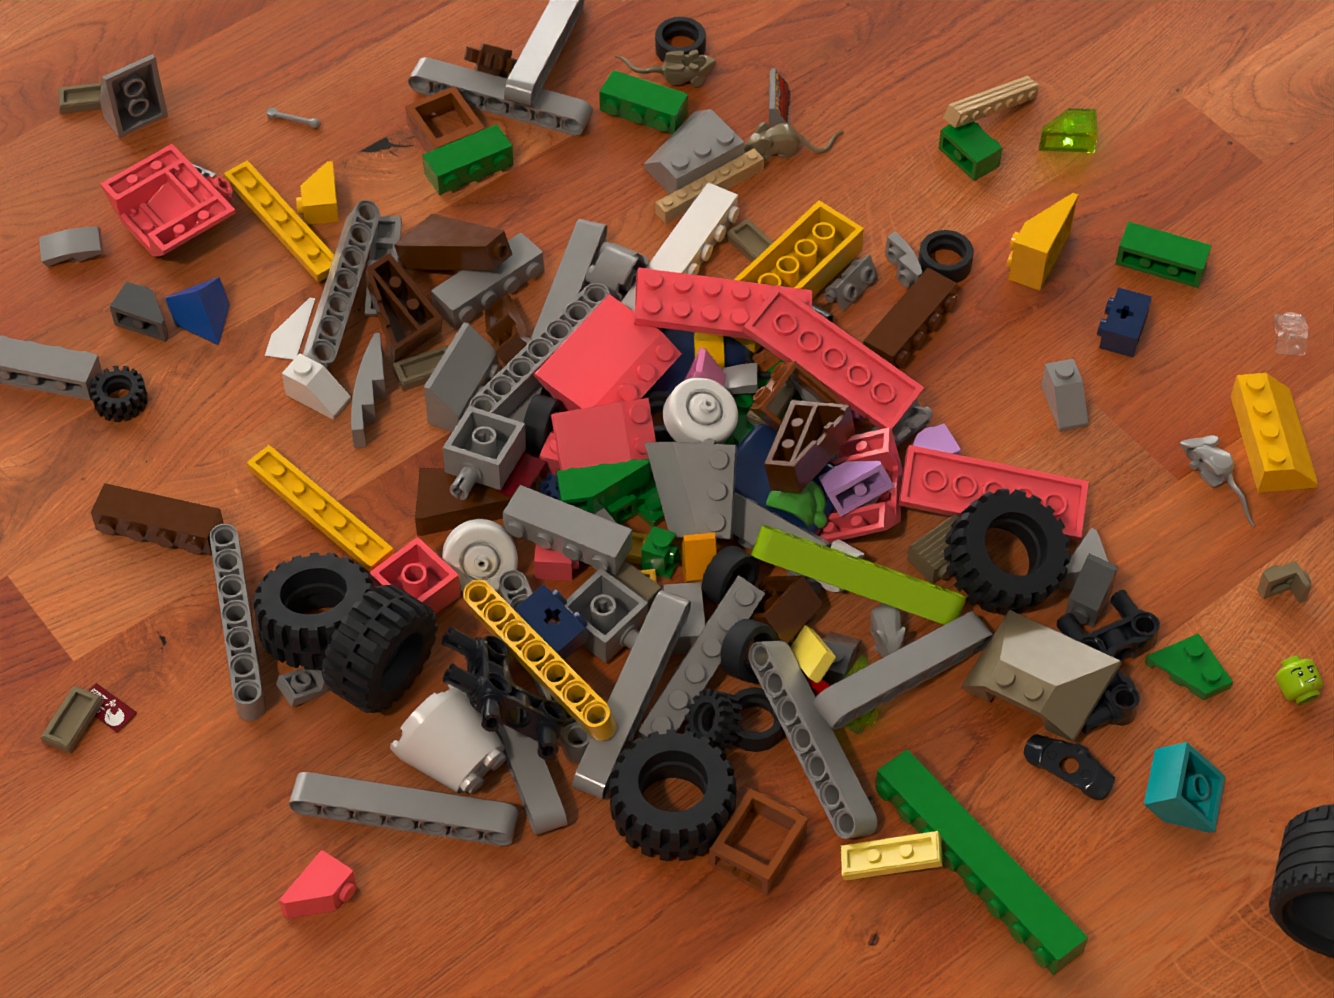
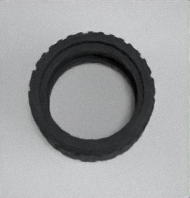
[1269,804,1334,958]

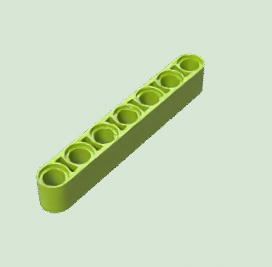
[751,525,967,625]

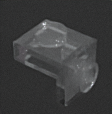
[1273,312,1309,356]

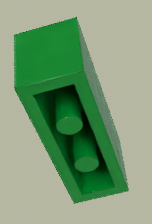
[599,70,688,134]
[422,124,514,195]
[1115,221,1212,288]

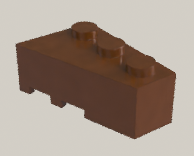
[366,252,443,363]
[764,400,855,493]

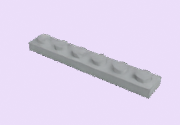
[636,576,765,740]

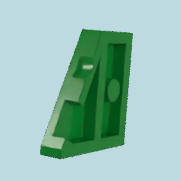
[1145,633,1233,700]

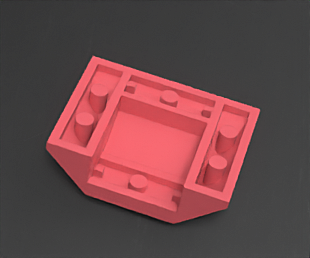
[101,144,236,257]
[819,427,903,542]

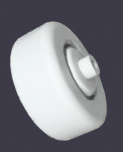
[663,377,738,444]
[442,519,518,592]

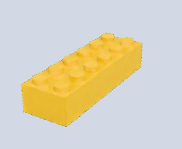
[732,201,864,353]

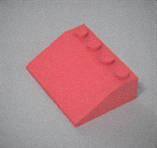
[533,294,682,411]

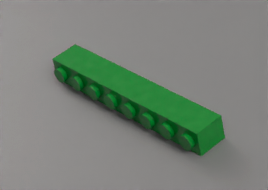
[875,749,1088,975]

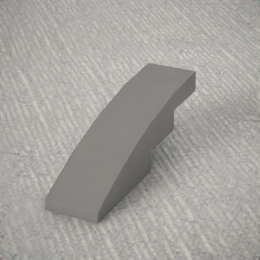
[365,216,402,316]
[351,333,386,448]

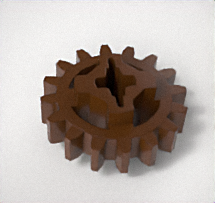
[464,43,518,78]

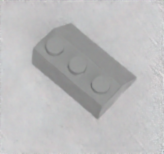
[424,322,501,432]

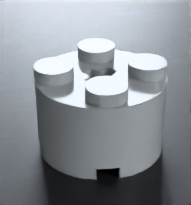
[586,241,648,302]

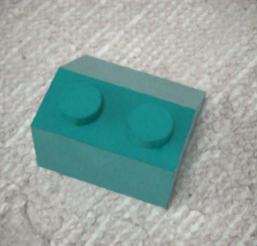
[1144,742,1225,833]

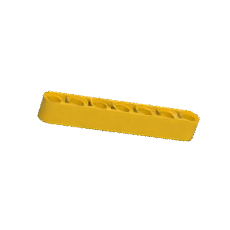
[463,580,617,741]

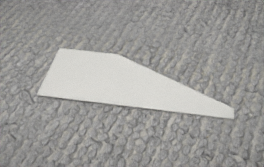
[265,298,315,360]

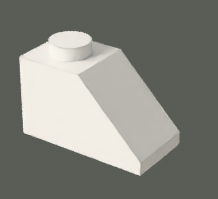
[282,353,351,420]

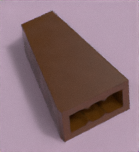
[394,214,513,271]
[415,468,536,536]

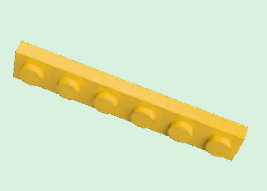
[224,160,334,282]
[246,445,394,572]

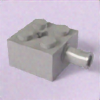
[443,406,526,500]
[559,568,648,663]

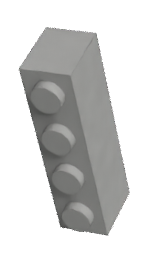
[431,232,544,329]
[0,335,103,400]
[503,485,632,575]
[733,492,832,579]

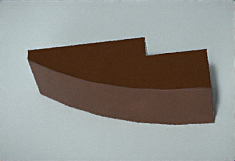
[485,292,531,364]

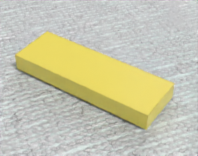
[790,625,836,683]
[841,831,942,881]

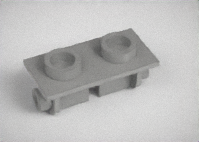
[824,254,878,312]
[871,400,933,446]

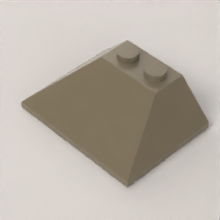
[961,610,1122,743]

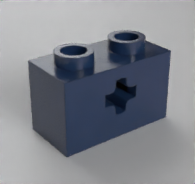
[1097,287,1152,358]
[515,584,589,660]

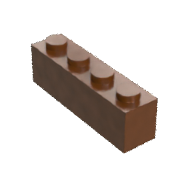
[863,268,958,368]
[91,483,224,556]

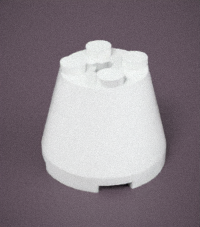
[390,684,507,795]

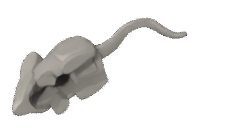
[1180,435,1255,527]
[870,603,906,658]

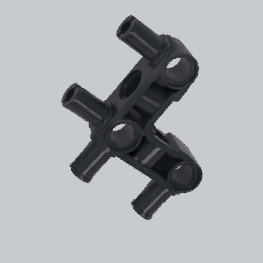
[1056,590,1160,733]
[441,626,567,760]

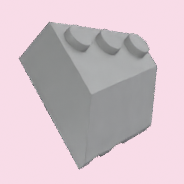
[644,109,744,194]
[645,442,737,540]

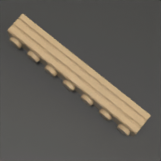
[943,75,1039,128]
[655,149,764,224]

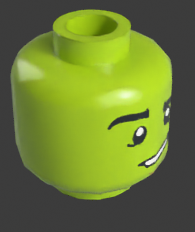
[1275,655,1324,705]

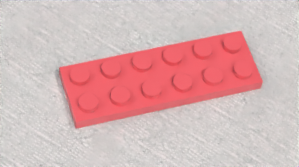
[634,267,812,340]
[742,285,924,430]
[898,445,1089,542]

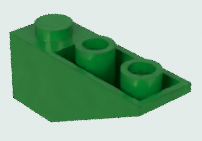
[557,459,650,514]

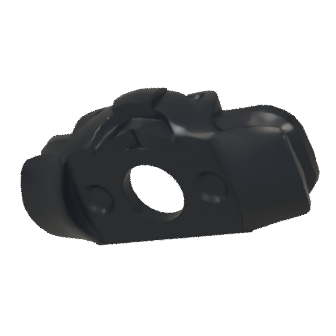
[1023,734,1115,801]

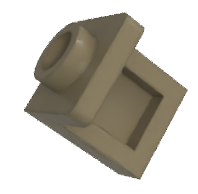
[1257,561,1311,603]

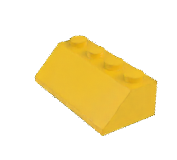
[1231,373,1318,493]

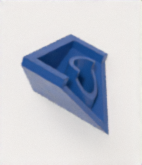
[164,277,230,345]

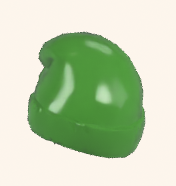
[766,480,827,528]

